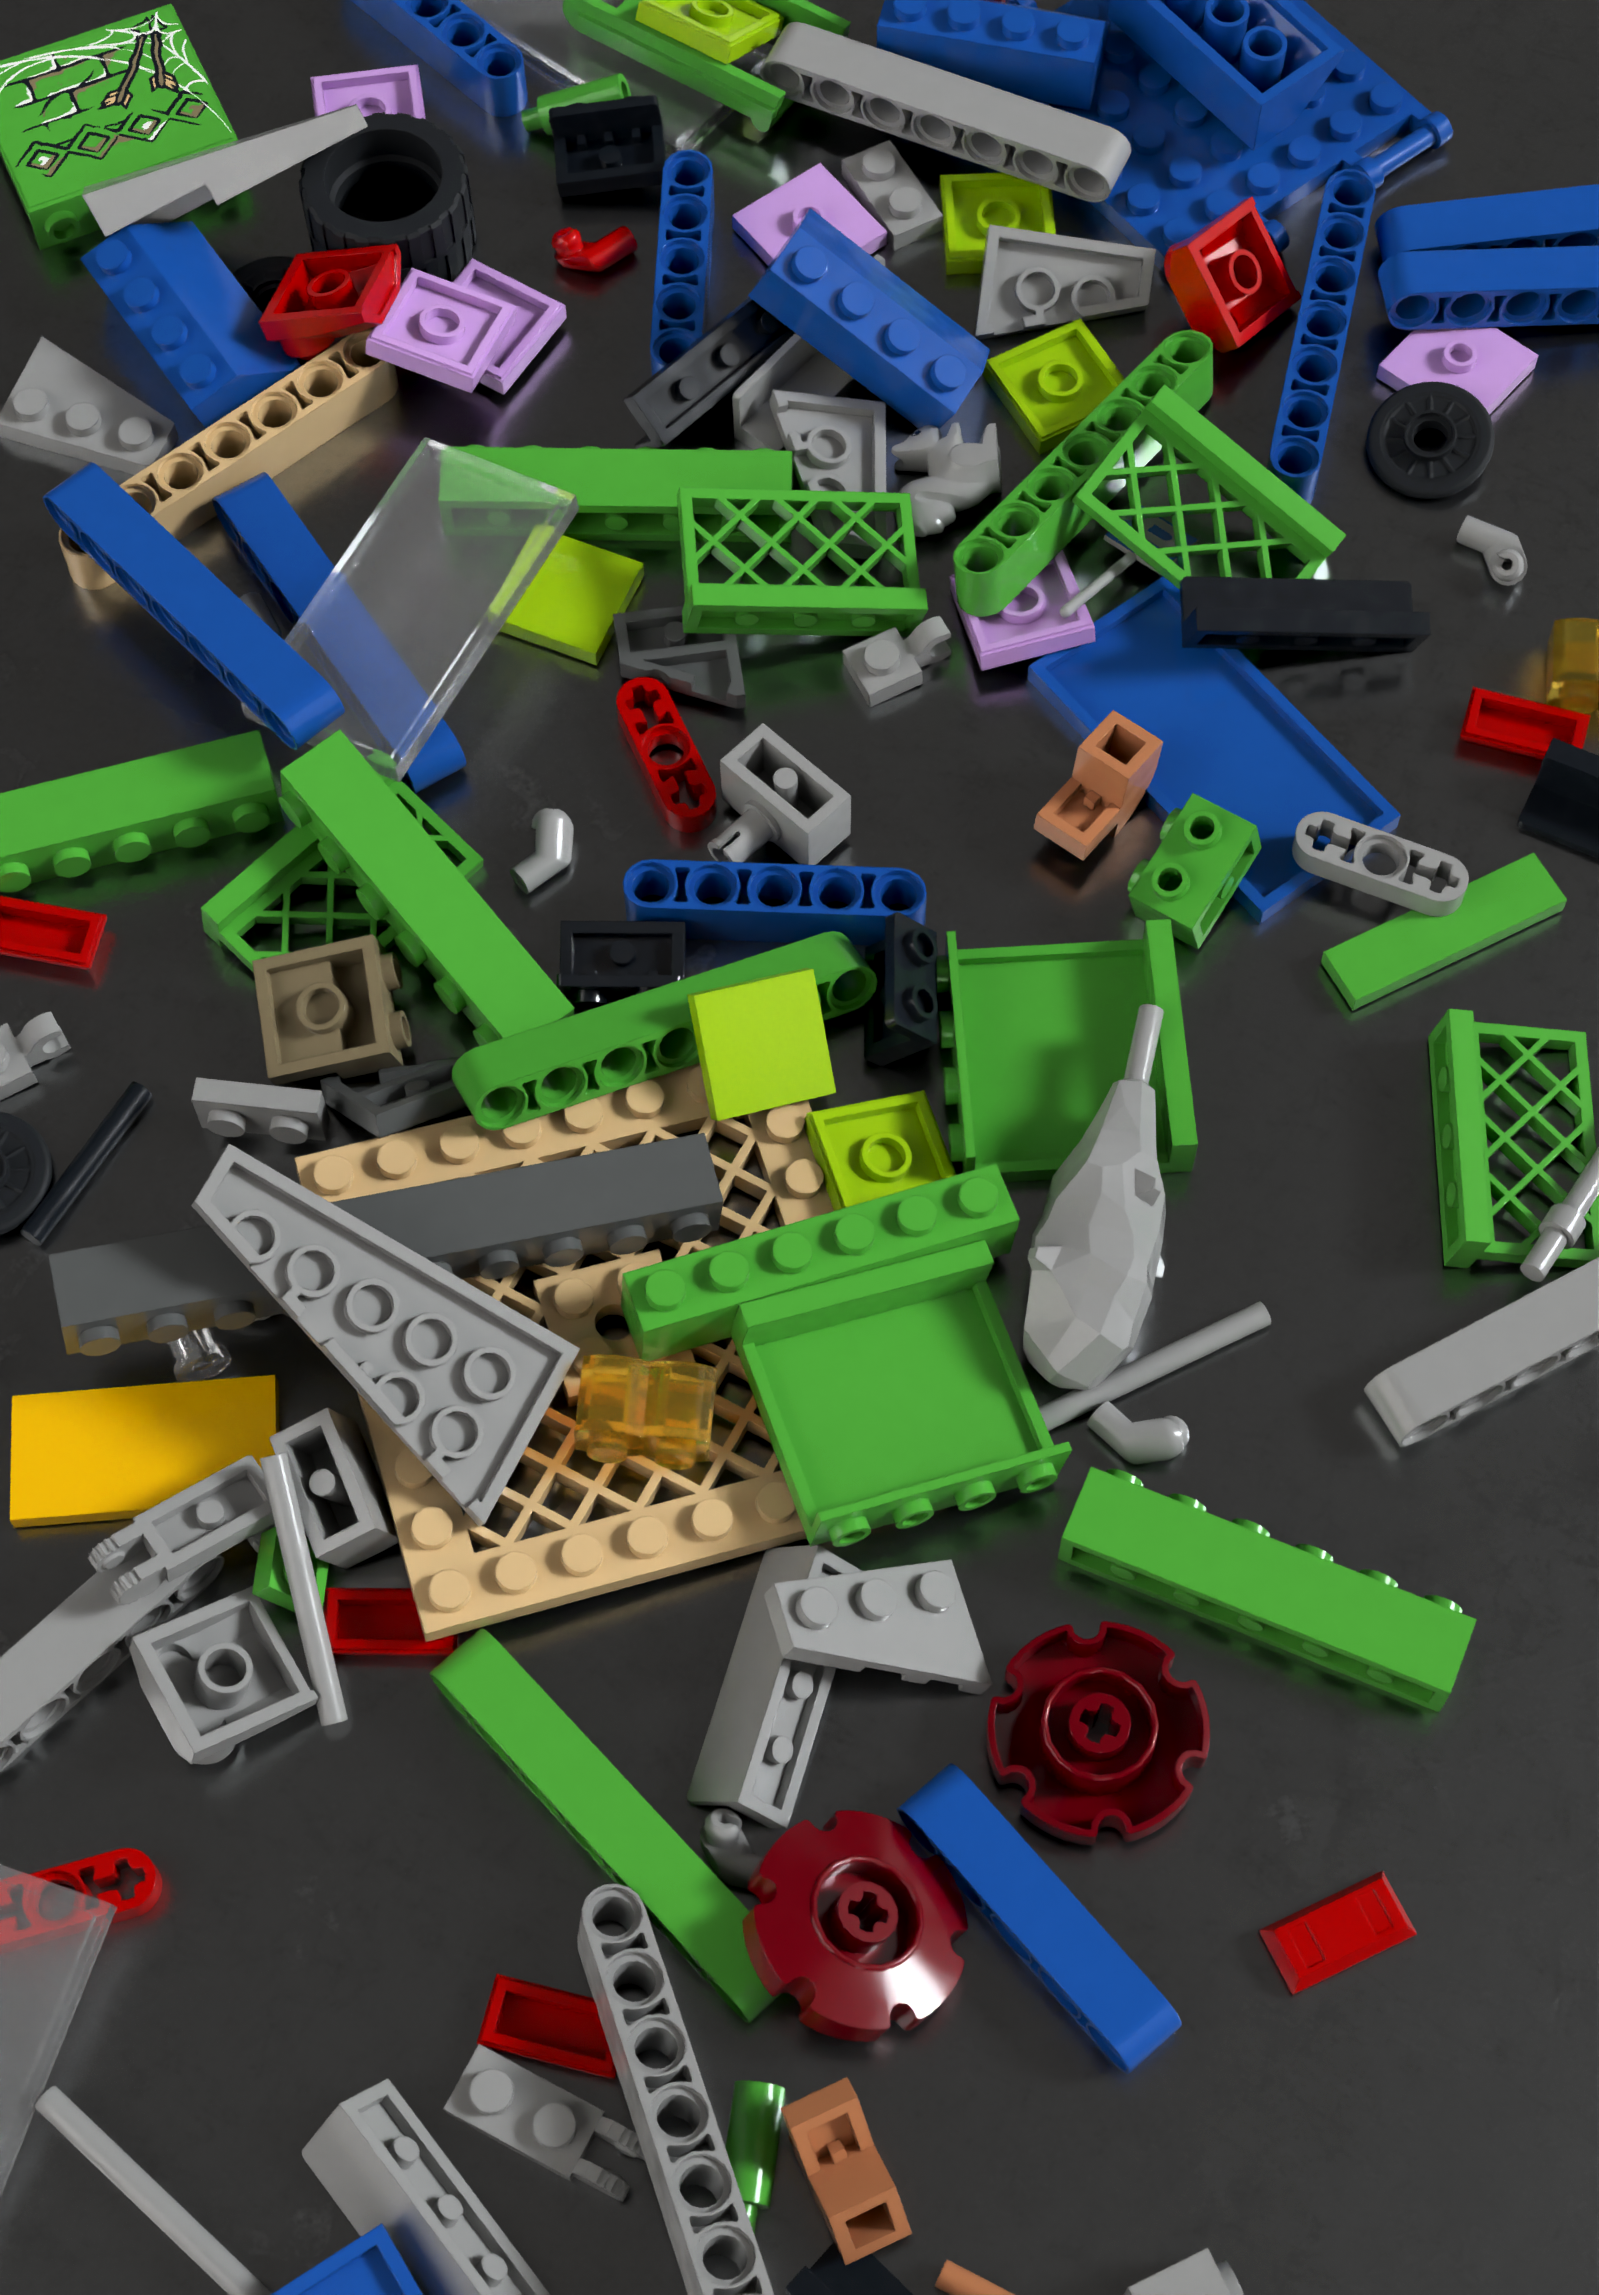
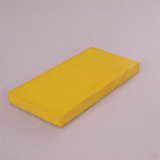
[10,1375,279,1528]

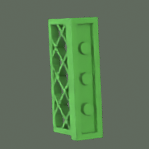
[1071,384,1346,650]
[677,487,928,637]
[201,752,484,973]
[1428,1008,1599,1268]

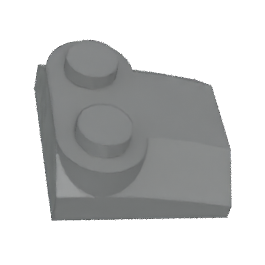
[129,1586,318,1765]

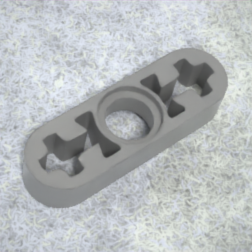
[1292,811,1469,917]

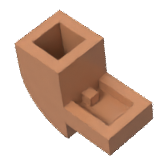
[1033,710,1164,861]
[780,2077,912,2266]

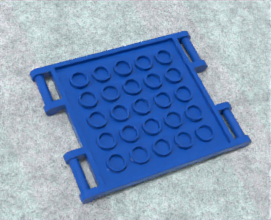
[1005,0,1453,274]

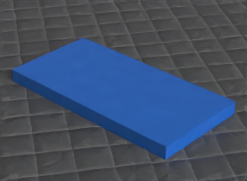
[1027,577,1401,924]

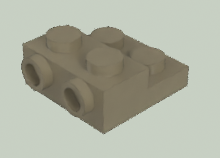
[252,934,412,1085]

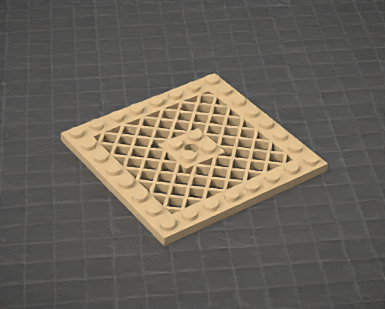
[294,1063,834,1642]

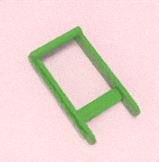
[562,0,851,132]

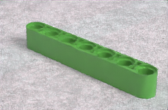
[953,330,1213,617]
[451,931,877,1130]
[429,1627,781,2024]

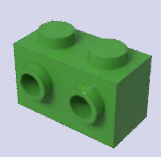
[1127,793,1262,950]

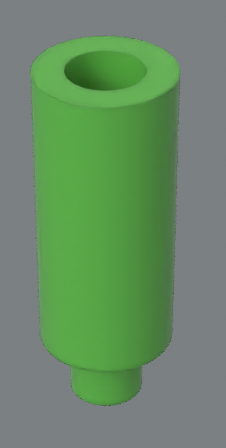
[521,73,631,136]
[725,2080,786,2235]

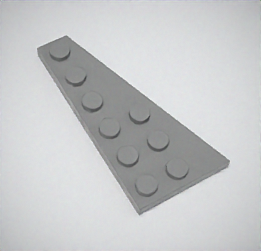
[191,1144,580,1527]

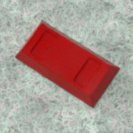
[1460,687,1591,761]
[0,896,108,971]
[324,1588,459,1656]
[1259,1870,1417,1996]
[476,1974,617,2080]

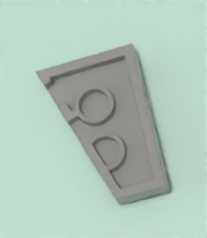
[973,225,1156,340]
[0,336,179,475]
[769,389,887,561]
[764,1559,993,1695]

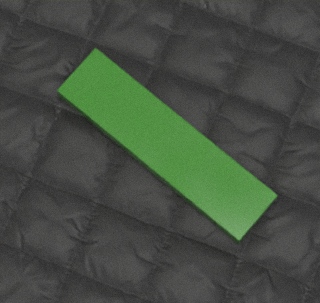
[1321,853,1567,1010]

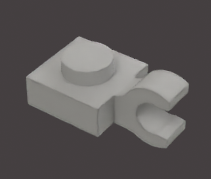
[842,616,951,708]
[0,1011,71,1101]

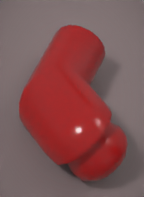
[551,226,637,272]

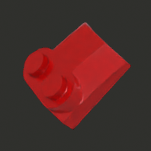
[1164,196,1302,353]
[259,244,401,360]

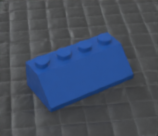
[877,0,1112,110]
[1107,0,1344,151]
[748,208,990,429]
[80,221,302,428]

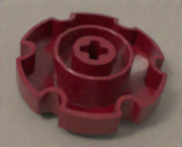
[986,1621,1210,1845]
[742,1810,968,2042]

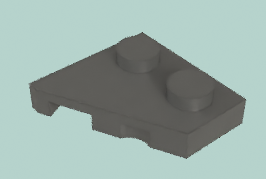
[613,605,746,709]
[320,1057,469,1138]

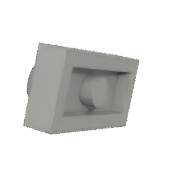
[842,140,943,251]
[191,1077,330,1144]

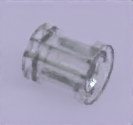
[168,1327,232,1382]

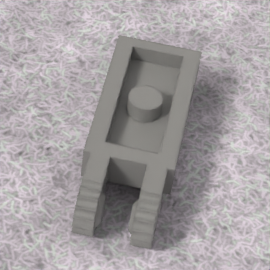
[88,1455,274,1606]
[443,2044,645,2202]

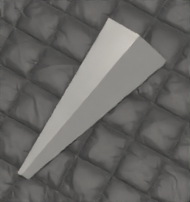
[82,104,368,237]

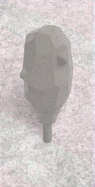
[1022,1004,1166,1390]

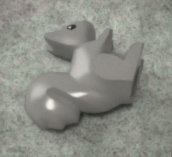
[891,422,1003,537]

